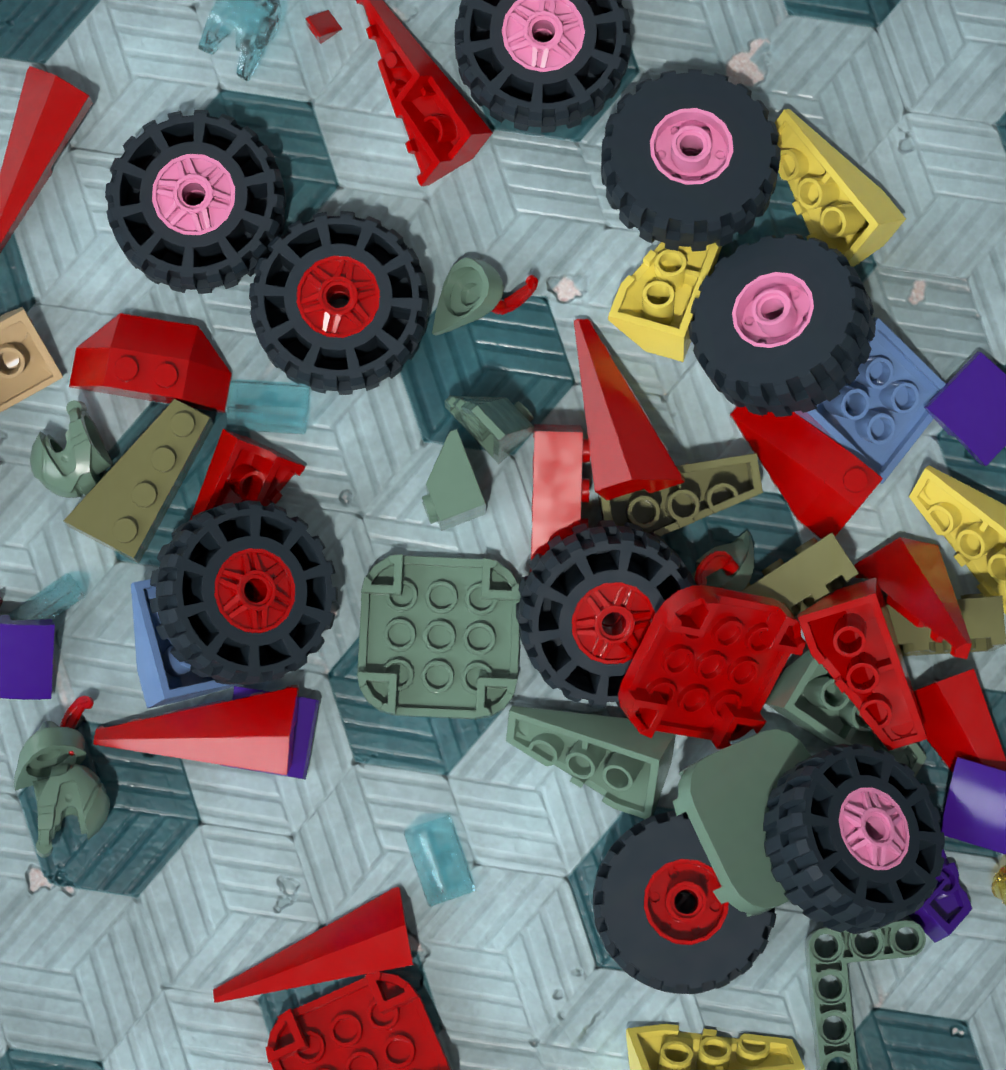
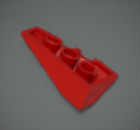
[730,406,883,540]
[797,577,928,750]

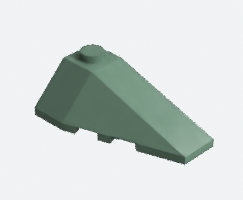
[445,395,534,464]
[765,650,927,777]
[506,706,676,819]

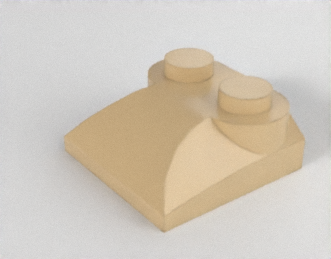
[0,307,63,413]

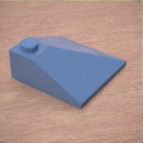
[794,317,946,484]
[131,579,242,709]

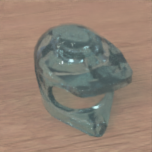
[198,0,282,81]

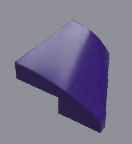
[908,836,973,943]

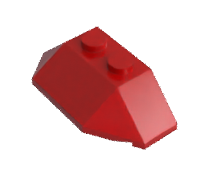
[69,313,232,413]

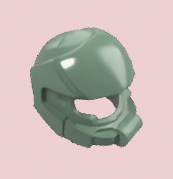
[30,400,113,498]
[33,763,110,858]

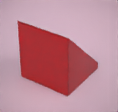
[305,10,342,44]

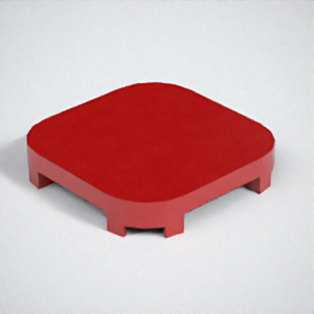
[618,585,806,749]
[265,971,452,1070]

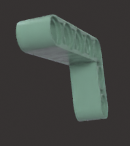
[805,920,926,1070]

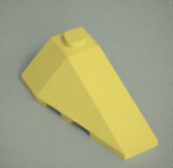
[774,109,906,267]
[608,242,722,362]
[909,465,1006,614]
[626,1024,805,1070]

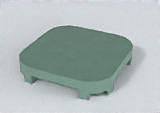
[357,554,521,720]
[672,729,811,917]

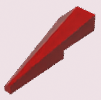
[356,0,493,186]
[0,66,93,253]
[573,319,685,501]
[189,429,306,521]
[854,537,972,659]
[914,668,1006,774]
[93,685,299,775]
[213,887,414,1003]

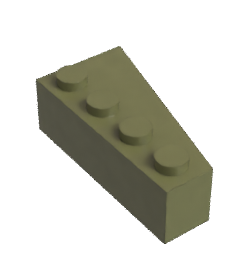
[63,399,214,563]
[598,453,763,536]
[740,533,859,617]
[884,594,1006,656]

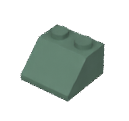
[422,429,486,531]

